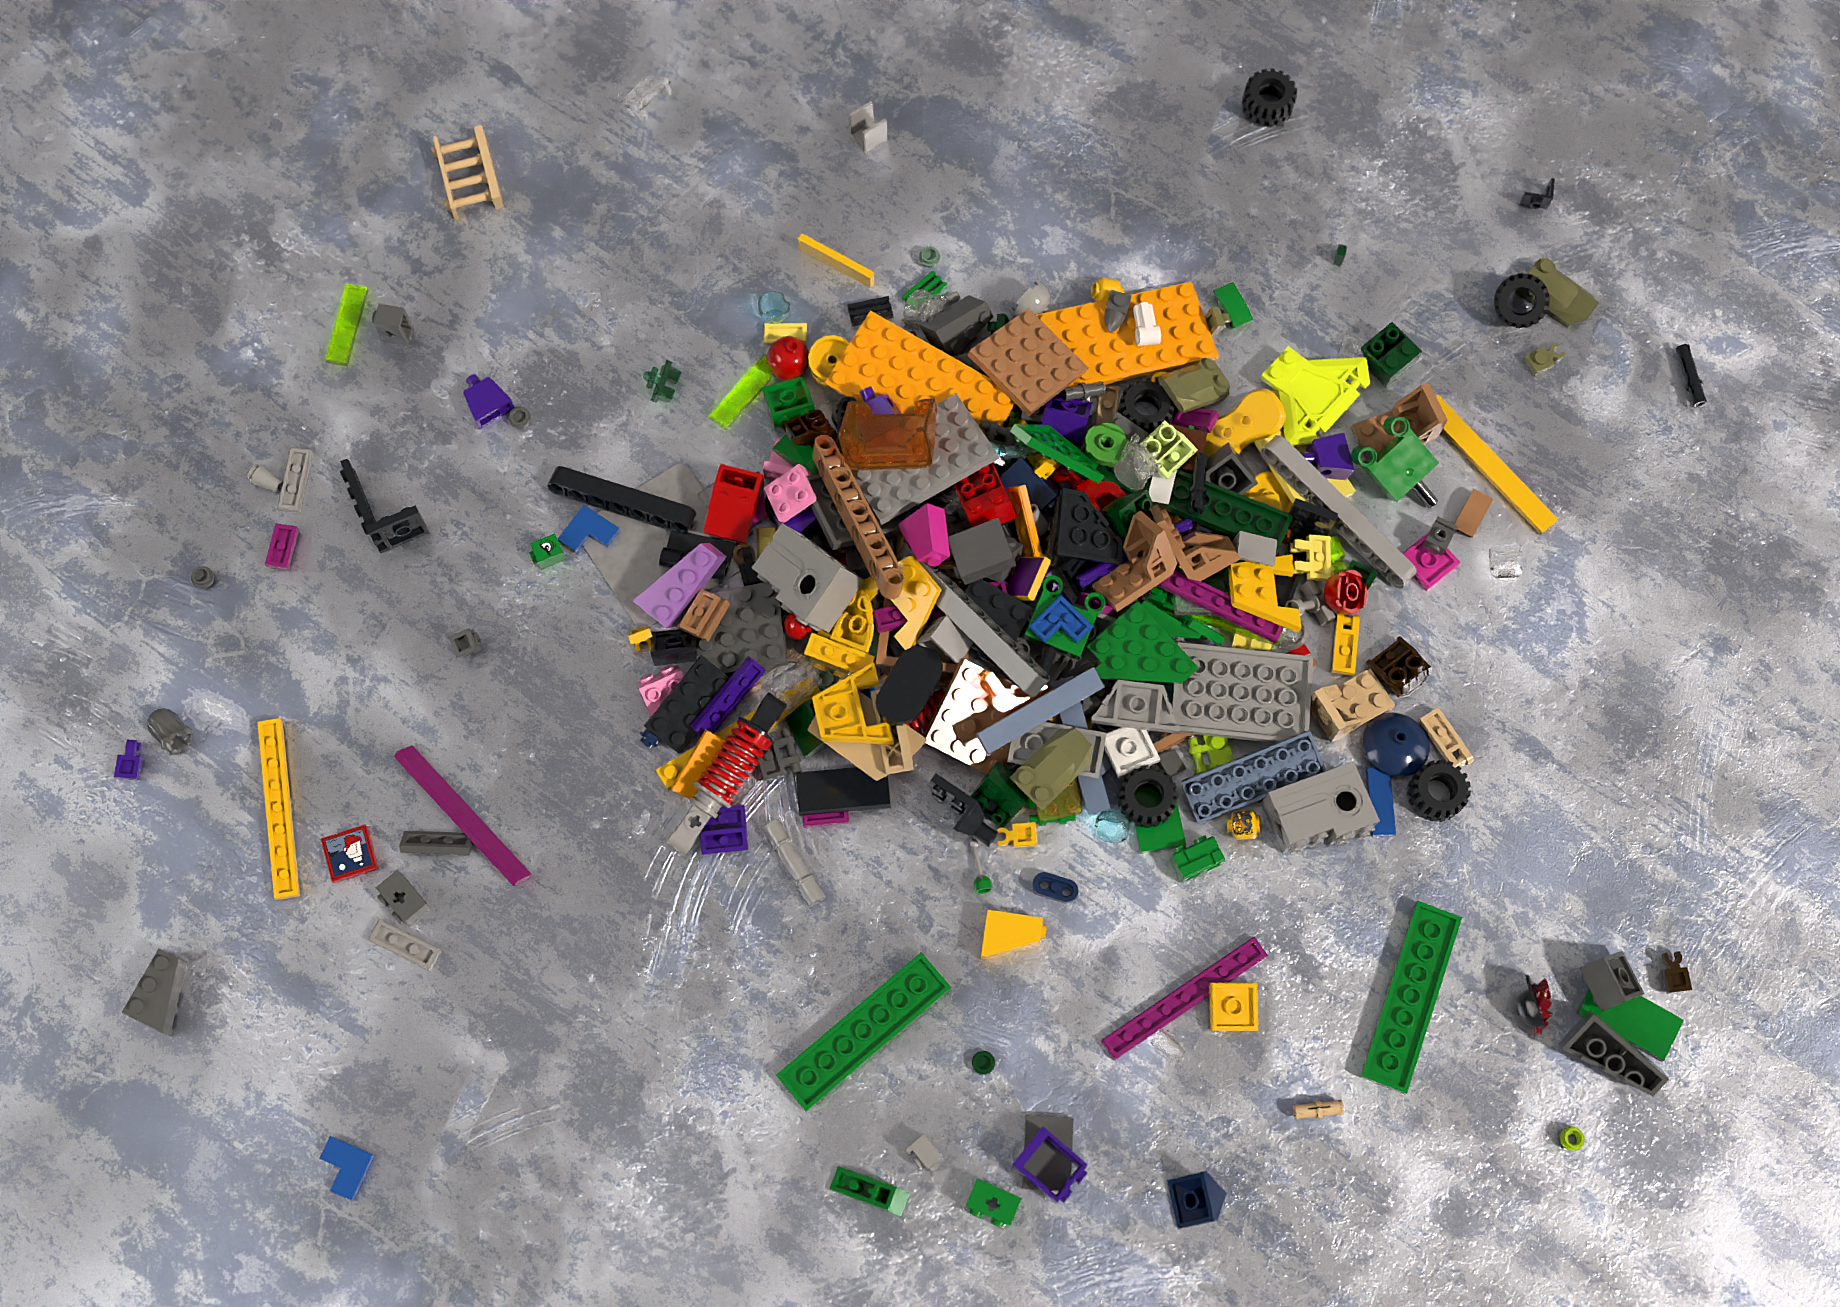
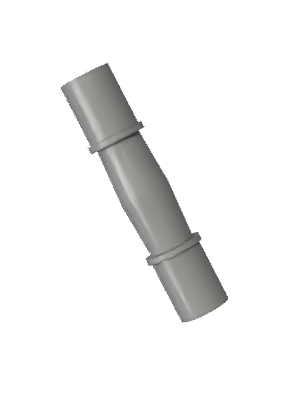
[762,819,826,907]

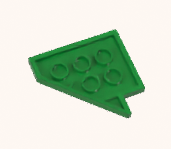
[1010,424,1104,483]
[1087,601,1199,684]

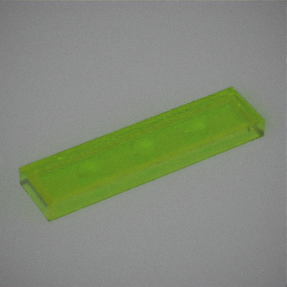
[325,284,368,367]
[709,354,775,431]

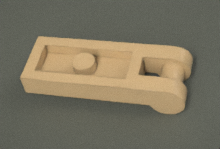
[1418,707,1474,768]

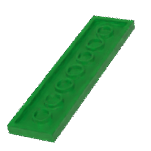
[1360,901,1462,1095]
[776,952,952,1113]

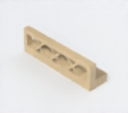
[870,690,914,775]

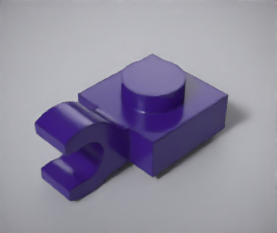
[114,739,143,781]

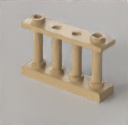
[431,125,504,219]

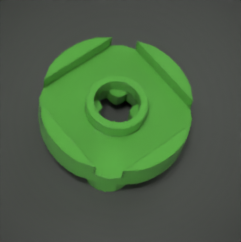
[1084,423,1129,467]

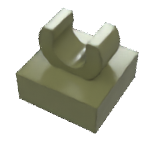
[1205,307,1231,337]

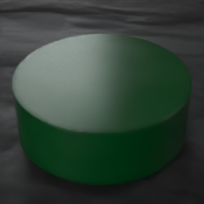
[971,1051,995,1076]

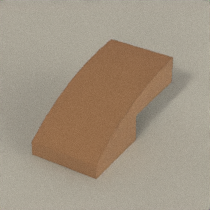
[1454,489,1493,537]

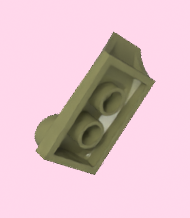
[1515,258,1599,327]
[1158,358,1230,414]
[1009,727,1093,811]

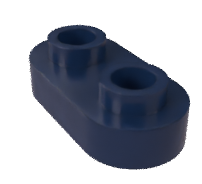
[1033,872,1078,904]

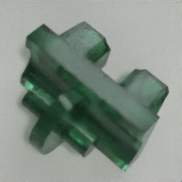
[643,360,681,403]

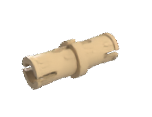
[1293,1099,1344,1120]

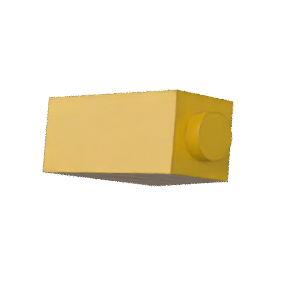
[980,910,1047,960]

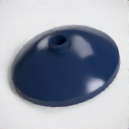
[1361,713,1430,777]

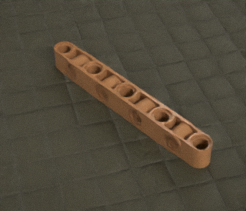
[812,435,904,599]

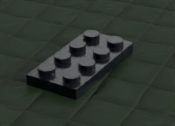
[644,655,730,754]

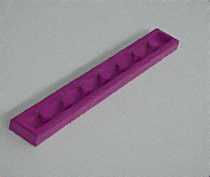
[394,745,532,886]
[1101,936,1268,1061]

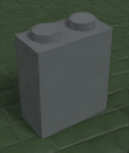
[948,518,1016,585]

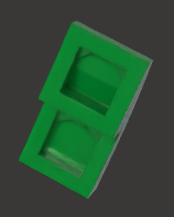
[1213,282,1253,329]

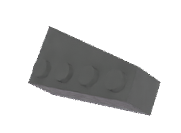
[1559,1009,1670,1097]

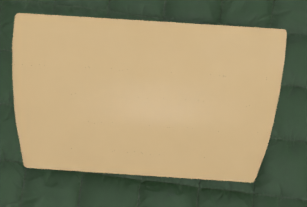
[808,679,927,781]

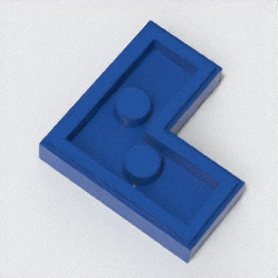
[558,505,620,553]
[1028,595,1093,644]
[319,1136,375,1201]

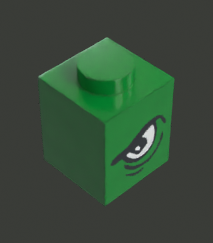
[529,533,566,570]

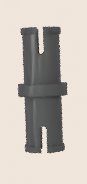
[1060,381,1106,401]

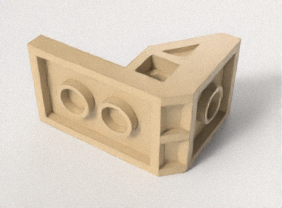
[1310,668,1395,742]

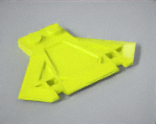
[1260,346,1370,446]

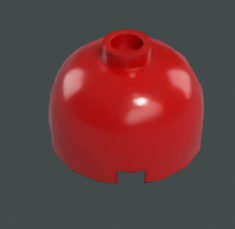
[766,336,809,380]
[1324,570,1367,615]

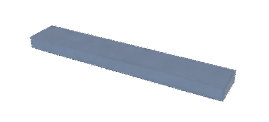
[976,667,1104,754]
[1051,676,1111,815]

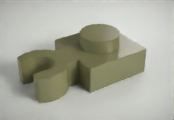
[1523,343,1565,376]

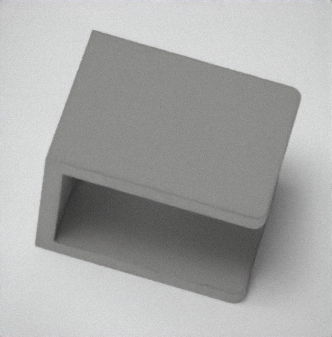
[849,101,887,153]
[1228,531,1277,568]
[916,615,973,663]

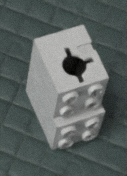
[752,523,864,633]
[1261,761,1380,854]

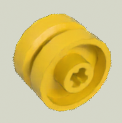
[808,335,849,390]

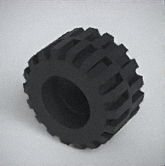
[1242,68,1297,127]
[1494,273,1550,328]
[1118,378,1175,434]
[1407,760,1471,822]
[1118,766,1178,828]

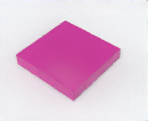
[1402,532,1461,591]

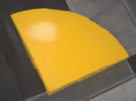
[817,586,874,653]

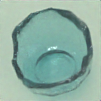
[758,291,790,324]
[1095,809,1130,844]

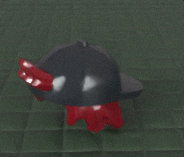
[1516,974,1553,1036]

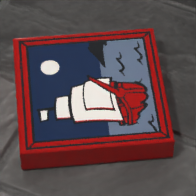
[321,824,379,883]

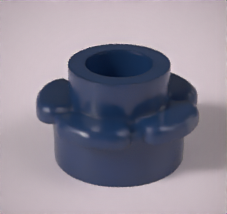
[640,728,661,748]

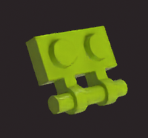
[1188,735,1234,774]

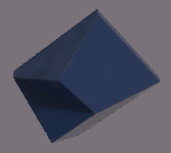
[1167,1171,1227,1229]

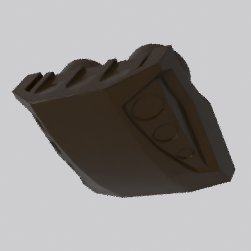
[781,410,837,446]
[1366,636,1432,698]

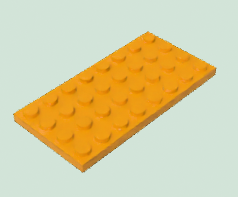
[1036,282,1219,395]
[825,311,1016,439]

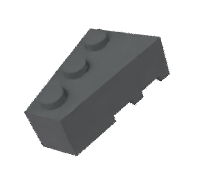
[919,295,994,356]

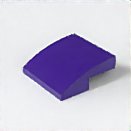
[700,805,748,855]

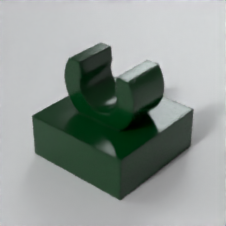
[987,313,1010,335]

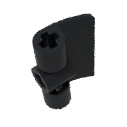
[659,531,735,581]

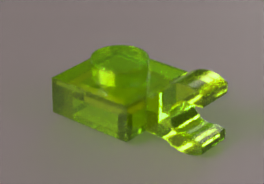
[1330,536,1347,574]

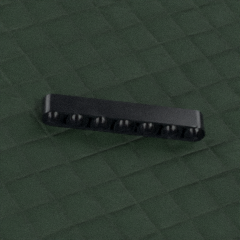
[547,466,696,534]

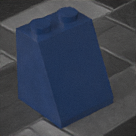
[1000,457,1060,516]

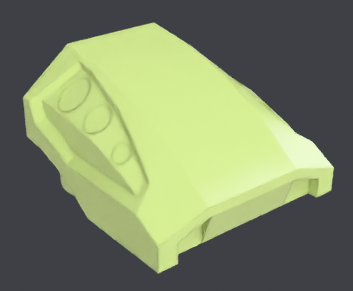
[1133,421,1198,480]

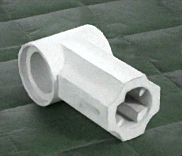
[1133,302,1161,346]

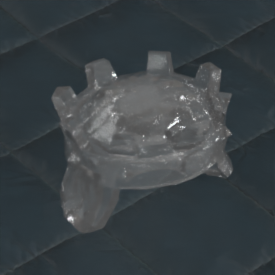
[903,289,951,331]
[1114,433,1162,490]

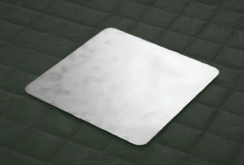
[583,463,740,628]

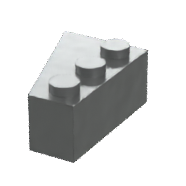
[121,949,188,1037]

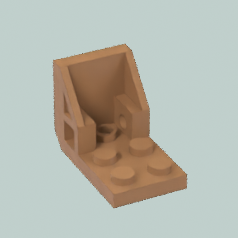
[1351,382,1448,459]
[1150,504,1240,581]
[1092,511,1177,612]

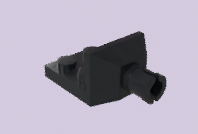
[930,773,998,847]

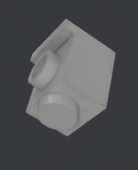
[906,1134,943,1174]

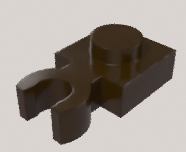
[1661,951,1692,994]

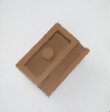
[679,589,730,642]

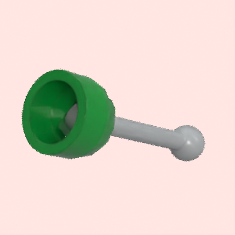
[969,839,993,894]

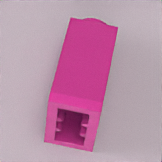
[899,503,950,566]

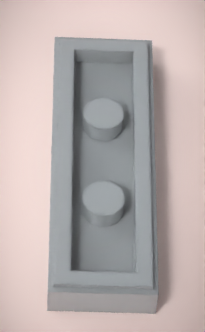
[277,447,313,513]
[368,919,442,971]

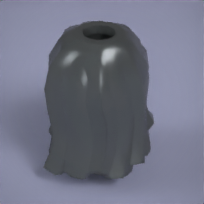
[147,708,194,755]

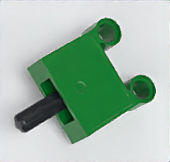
[1351,416,1439,508]
[1024,575,1105,674]

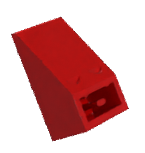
[953,462,1017,527]
[703,463,765,544]

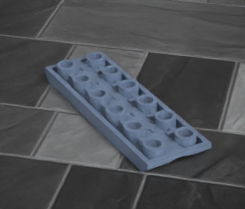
[1181,730,1326,824]

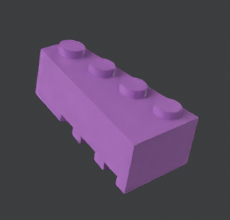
[633,543,727,628]

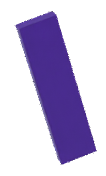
[690,656,766,735]

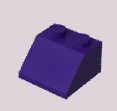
[1041,395,1093,442]

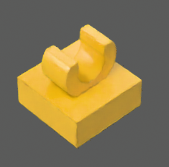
[627,624,652,652]

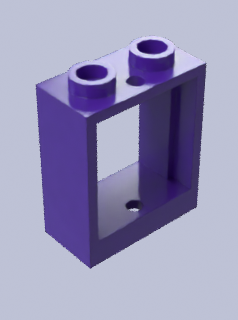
[1011,1127,1088,1204]

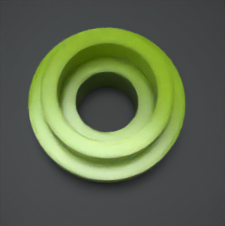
[1560,1126,1585,1151]

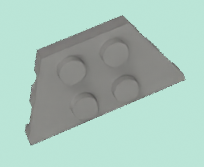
[1091,680,1180,734]

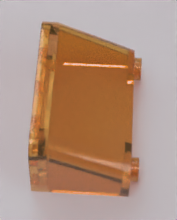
[838,398,937,470]

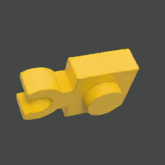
[997,822,1038,848]

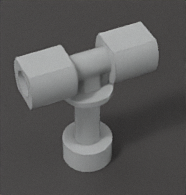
[1285,580,1336,626]

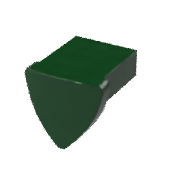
[1347,559,1378,591]

